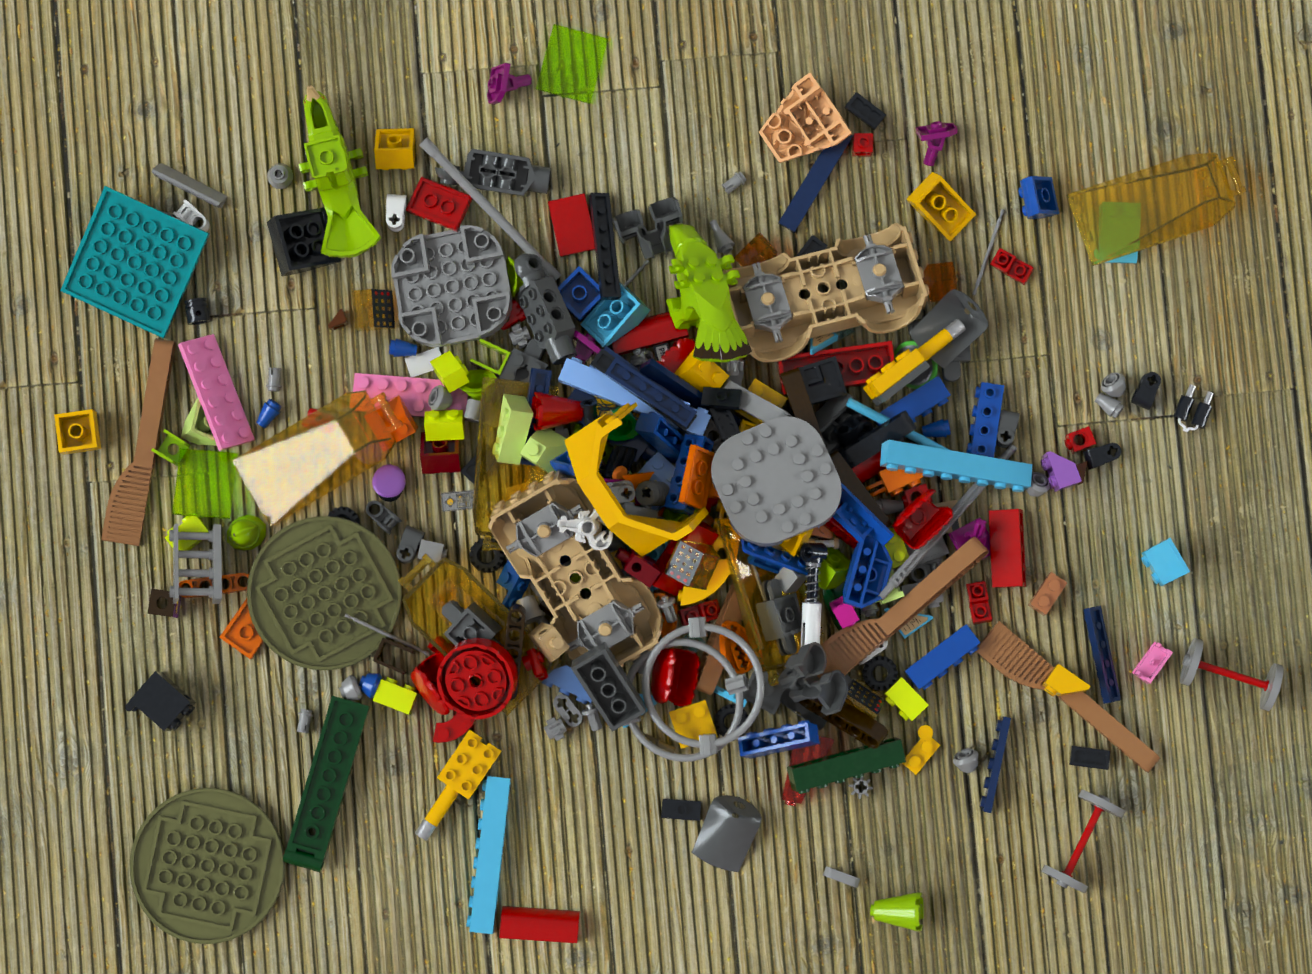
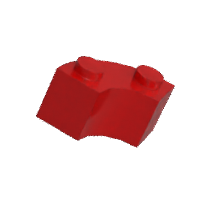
[433,713,476,743]

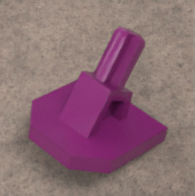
[487,63,532,105]
[915,121,958,166]
[573,330,601,365]
[948,517,991,560]

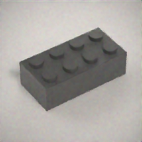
[571,642,646,732]

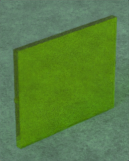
[536,24,609,104]
[172,448,238,519]

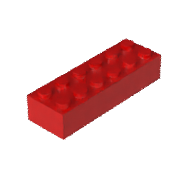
[777,341,895,397]

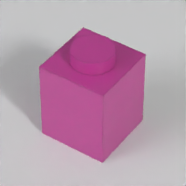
[829,596,860,629]

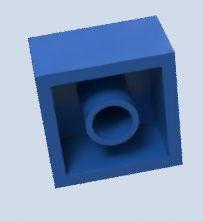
[558,266,601,322]

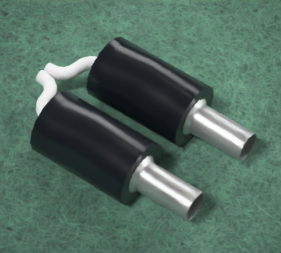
[1173,384,1214,432]

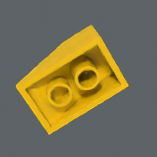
[906,172,976,242]

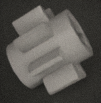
[508,324,531,349]
[630,348,654,369]
[721,358,744,376]
[543,717,567,741]
[848,777,873,799]

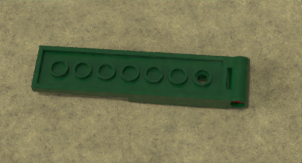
[283,695,370,873]

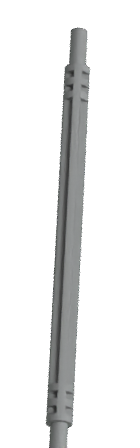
[878,444,1017,601]

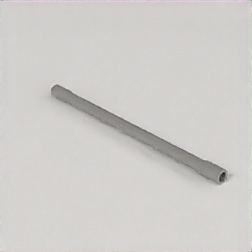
[419,137,561,281]

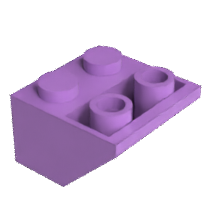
[1040,451,1082,492]

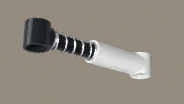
[800,543,828,648]

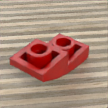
[990,248,1034,285]
[966,581,992,625]
[678,599,720,626]

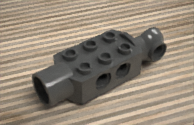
[435,149,551,196]
[514,254,577,365]

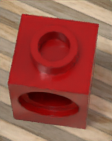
[852,133,873,157]
[1064,426,1096,454]
[901,483,932,507]

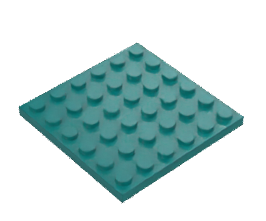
[60,186,210,338]

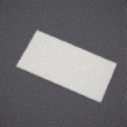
[404,347,441,377]

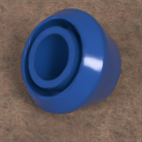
[359,673,382,698]

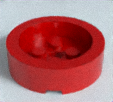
[437,638,518,720]

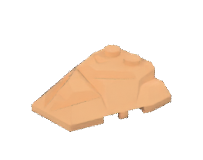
[759,73,852,163]

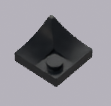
[799,356,847,405]

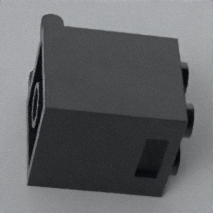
[125,671,196,731]

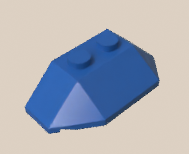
[843,533,893,609]

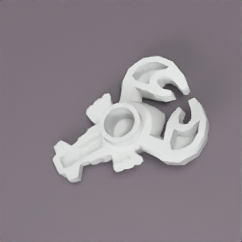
[557,508,613,551]

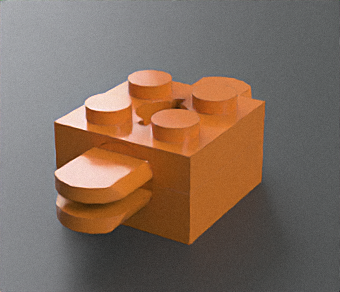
[865,469,924,497]

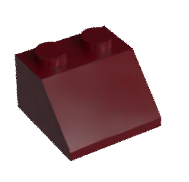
[420,432,461,474]

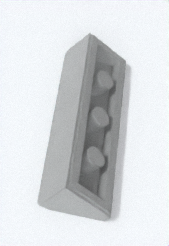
[151,163,227,209]

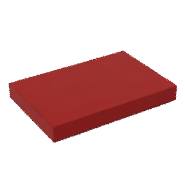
[405,177,473,232]
[548,193,595,257]

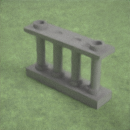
[169,524,222,604]

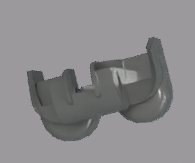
[612,197,683,259]
[778,642,848,716]

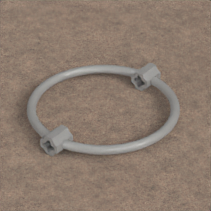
[642,617,765,755]
[623,638,749,762]

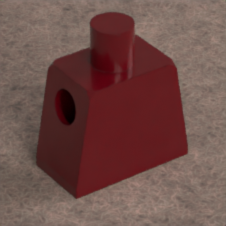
[615,547,661,588]

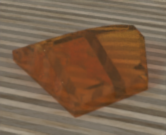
[734,233,778,267]
[922,262,957,302]

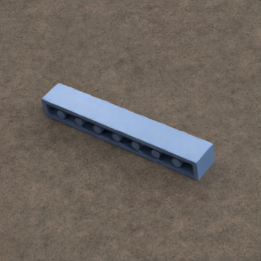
[558,357,711,436]

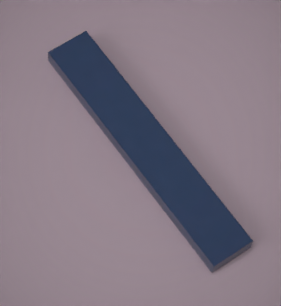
[778,135,853,233]
[639,358,742,426]

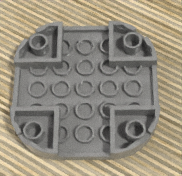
[391,225,512,347]
[711,416,842,547]

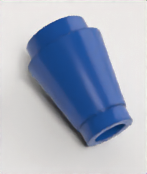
[389,338,417,357]
[256,399,282,428]
[922,419,951,437]

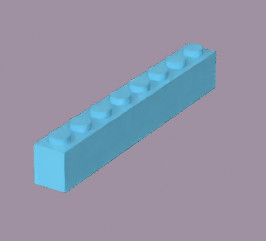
[880,440,1033,492]
[466,776,511,934]

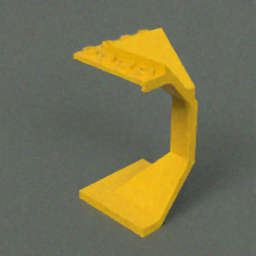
[564,402,709,557]

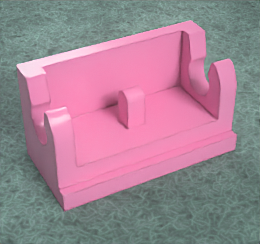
[1132,642,1173,684]

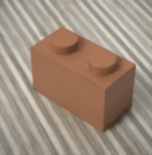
[1028,572,1067,616]

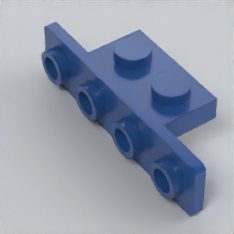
[833,483,894,546]
[741,539,808,575]
[496,560,531,613]

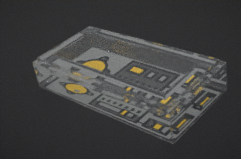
[440,489,481,512]

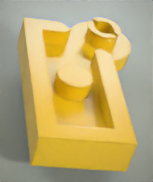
[902,725,940,775]

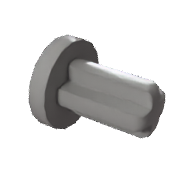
[657,595,678,623]
[581,703,602,731]

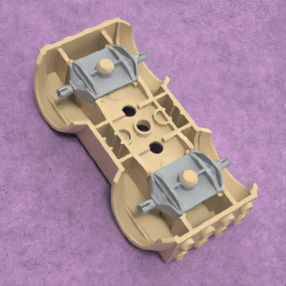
[723,223,930,363]
[488,470,663,667]

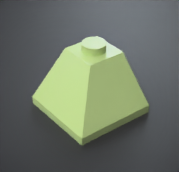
[181,398,217,446]
[520,428,567,473]

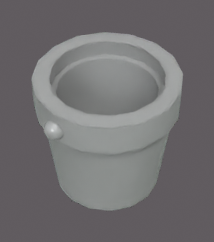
[516,595,545,625]

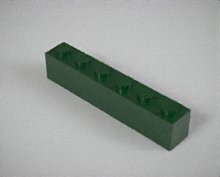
[787,737,906,794]

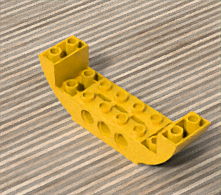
[677,499,739,607]

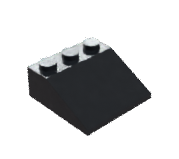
[267,207,341,277]

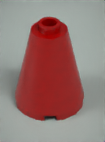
[531,392,584,431]

